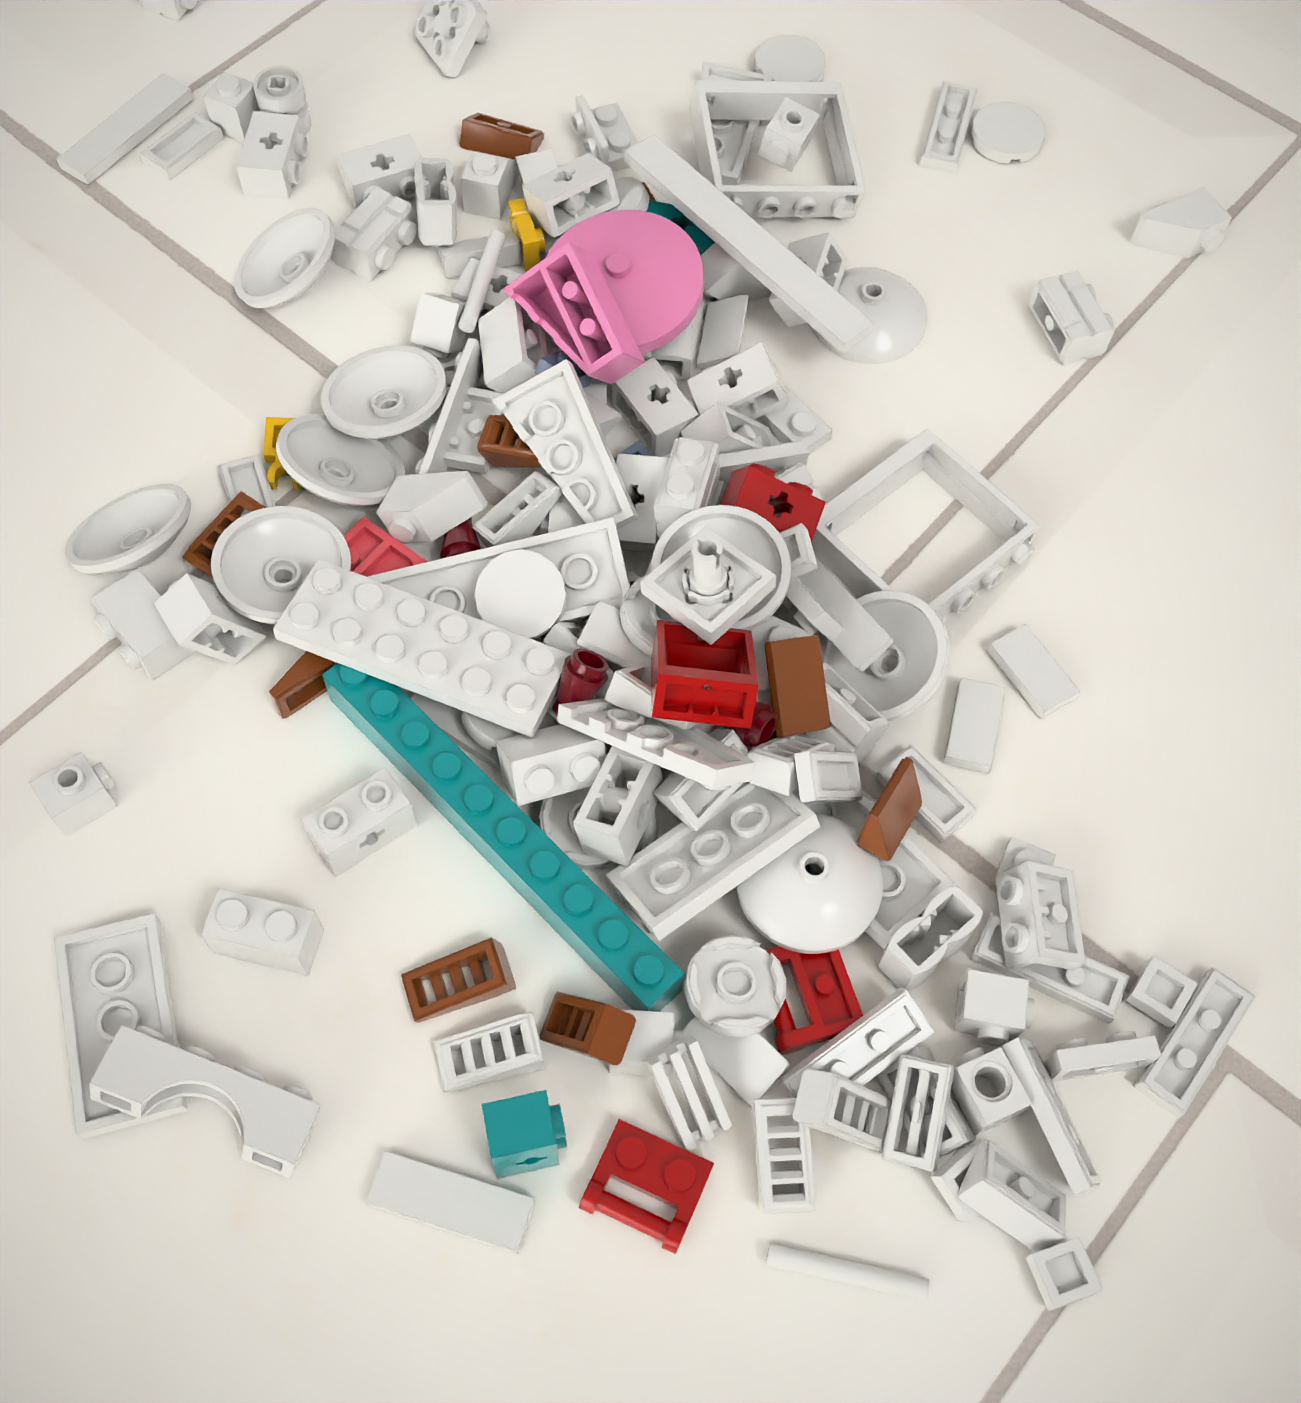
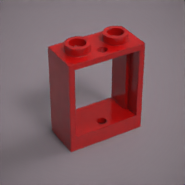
[651,620,759,729]

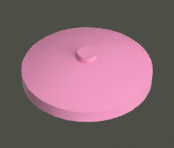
[546,210,704,354]

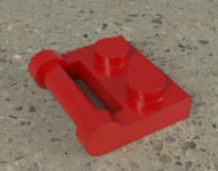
[766,946,863,1055]
[578,1119,714,1255]

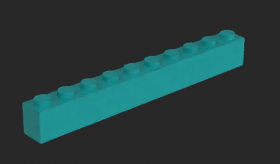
[322,663,685,1012]

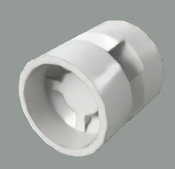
[253,65,312,134]

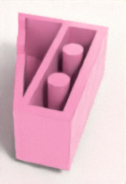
[503,241,645,384]

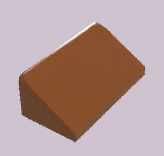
[459,112,545,159]
[764,635,830,737]
[856,757,922,861]

